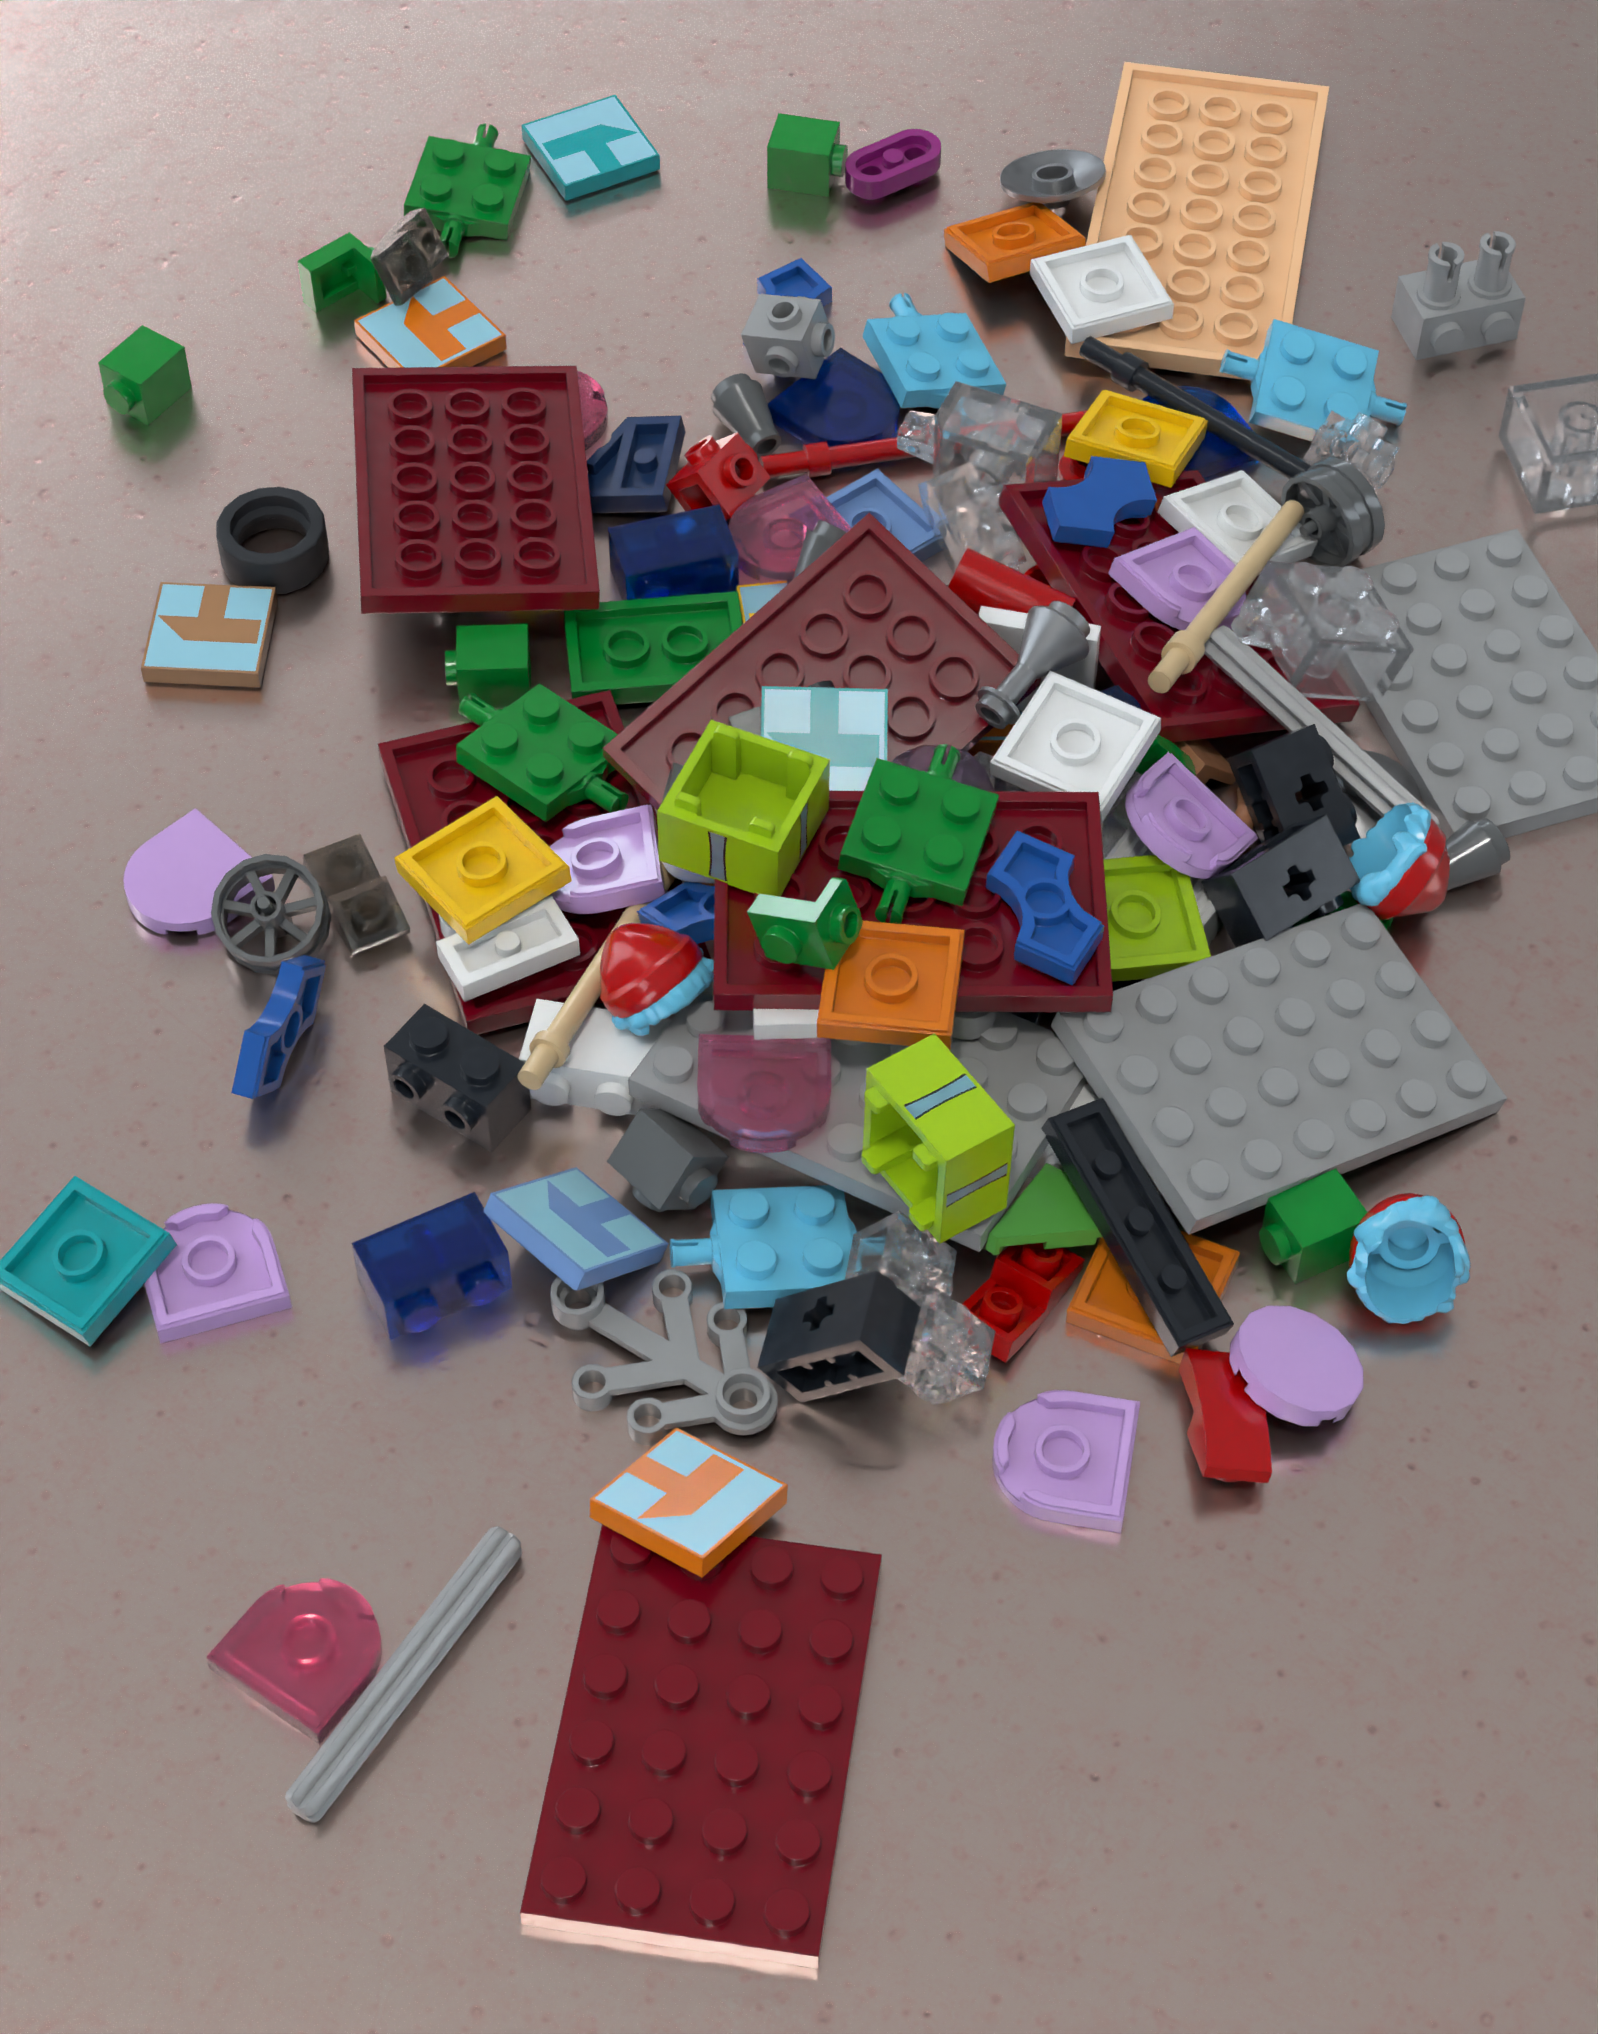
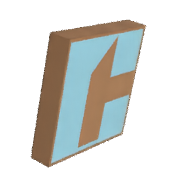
[141,582,278,687]

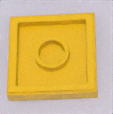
[1064,390,1208,488]
[394,796,572,945]

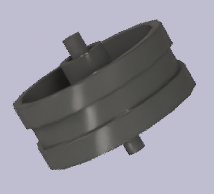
[1281,457,1385,570]
[211,854,332,975]

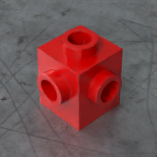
[666,432,771,530]

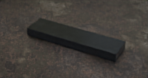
[1041,1098,1234,1357]

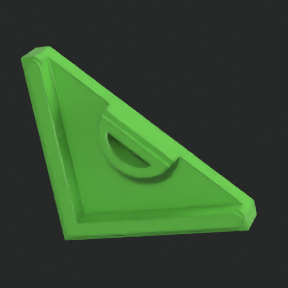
[985,1163,1102,1255]

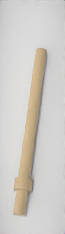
[1148,500,1305,693]

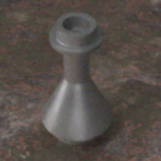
[975,601,1090,729]

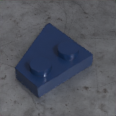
[586,415,686,513]

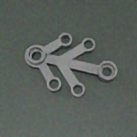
[550,1269,778,1445]

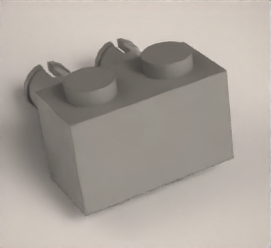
[1391,231,1525,360]

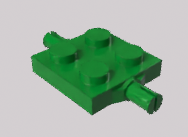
[404,123,531,258]
[456,683,629,822]
[838,744,999,924]

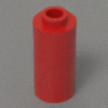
[948,548,1076,615]

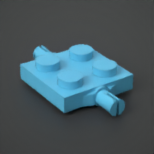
[862,293,1006,428]
[1219,319,1407,454]
[670,1185,898,1309]

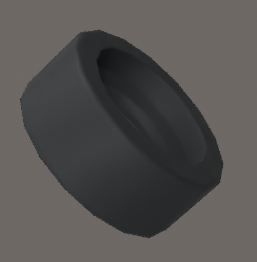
[216,487,329,594]

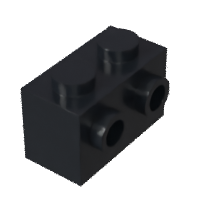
[384,1003,531,1152]

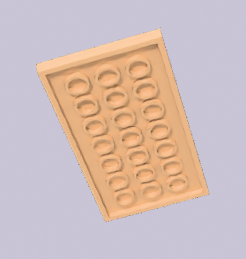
[1065,62,1329,380]

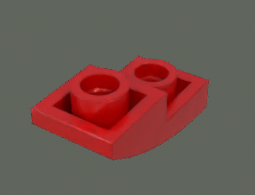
[949,1243,1085,1363]
[1178,1348,1272,1483]

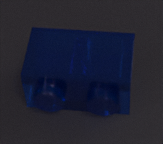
[608,504,739,600]
[351,1192,512,1340]

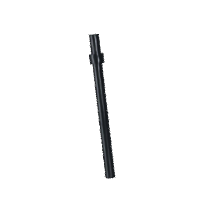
[1079,336,1311,479]

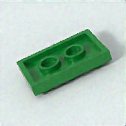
[564,591,742,704]

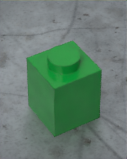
[767,113,848,197]
[98,325,192,426]
[445,624,531,709]
[1259,1168,1367,1284]

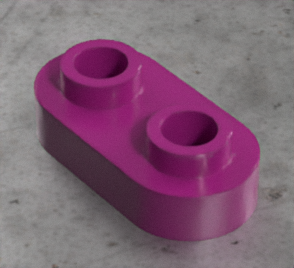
[845,129,941,200]

